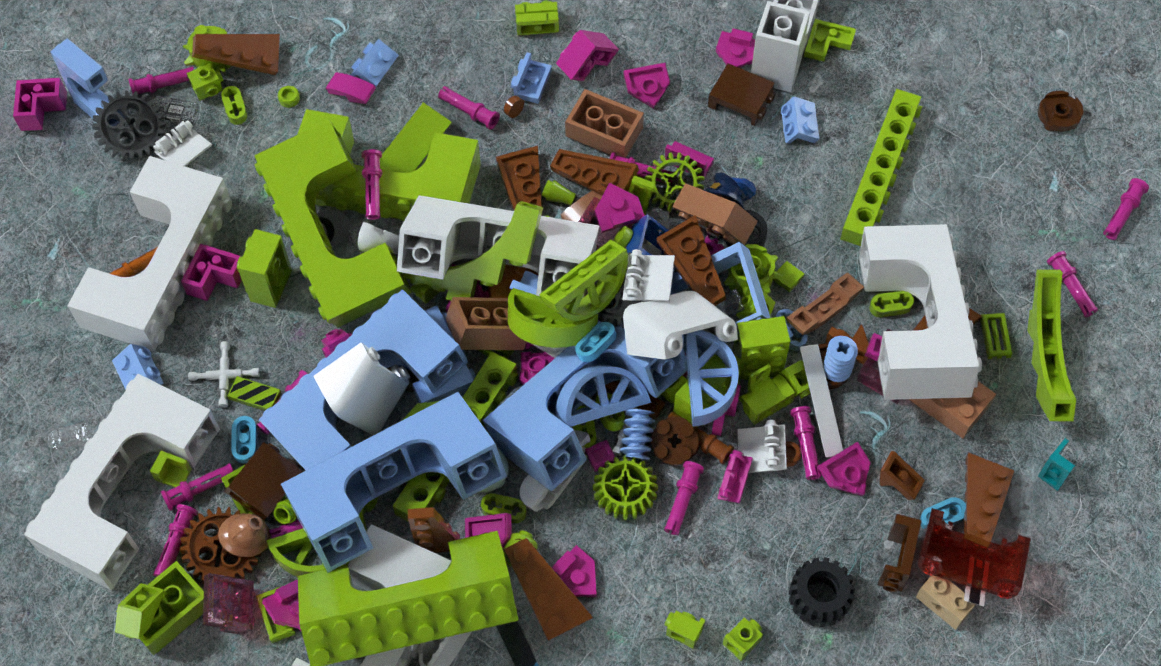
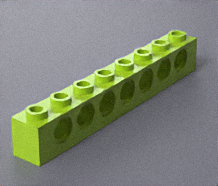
[840,89,923,246]
[393,352,519,522]

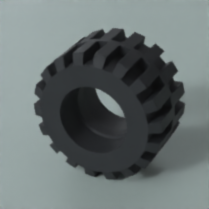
[789,557,855,627]

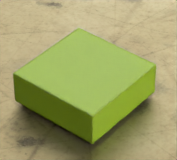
[773,261,804,292]

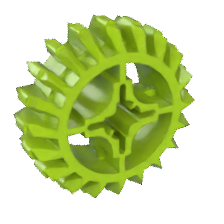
[645,152,705,213]
[593,455,658,521]

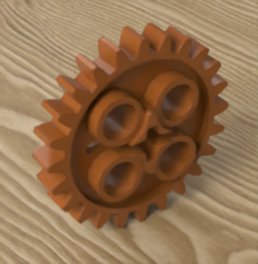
[180,507,261,587]

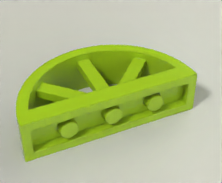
[539,240,628,321]
[507,288,598,348]
[266,510,366,577]

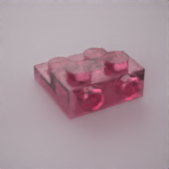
[203,573,255,635]

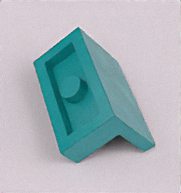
[1038,438,1075,491]

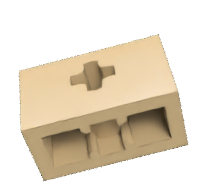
[916,570,976,630]

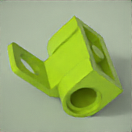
[739,364,796,425]

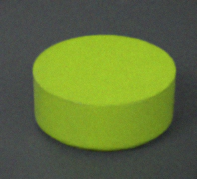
[277,86,300,108]
[613,226,633,248]

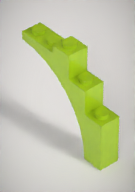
[404,201,543,300]
[1027,270,1076,421]

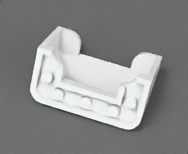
[623,291,738,360]
[314,343,410,435]

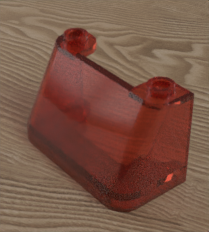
[918,508,1031,599]

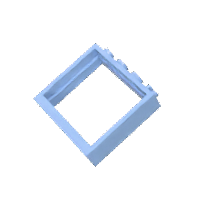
[670,242,771,358]

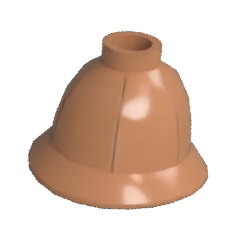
[218,513,271,557]

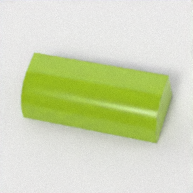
[380,102,452,173]

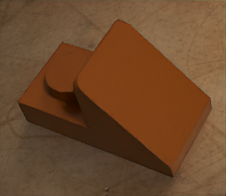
[825,324,869,366]
[880,451,925,500]

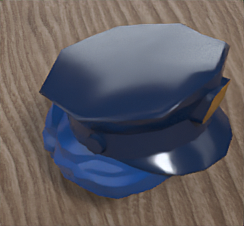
[704,172,756,210]

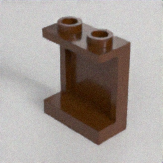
[708,63,776,126]
[224,442,303,520]
[877,514,921,592]

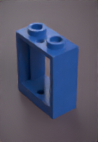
[626,214,675,273]

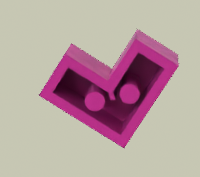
[556,30,619,81]
[13,78,67,131]
[181,243,242,301]

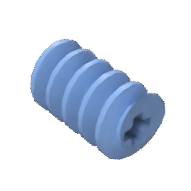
[823,336,858,382]
[620,409,655,461]

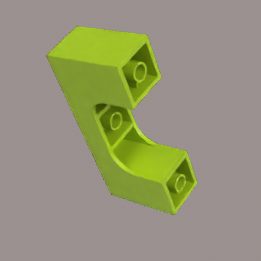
[297,109,481,221]
[254,120,412,328]
[298,531,519,666]

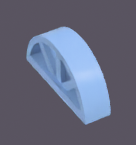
[684,330,739,426]
[555,365,651,427]

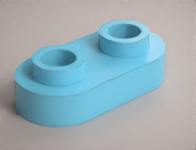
[575,322,617,362]
[231,416,257,464]
[920,497,966,533]

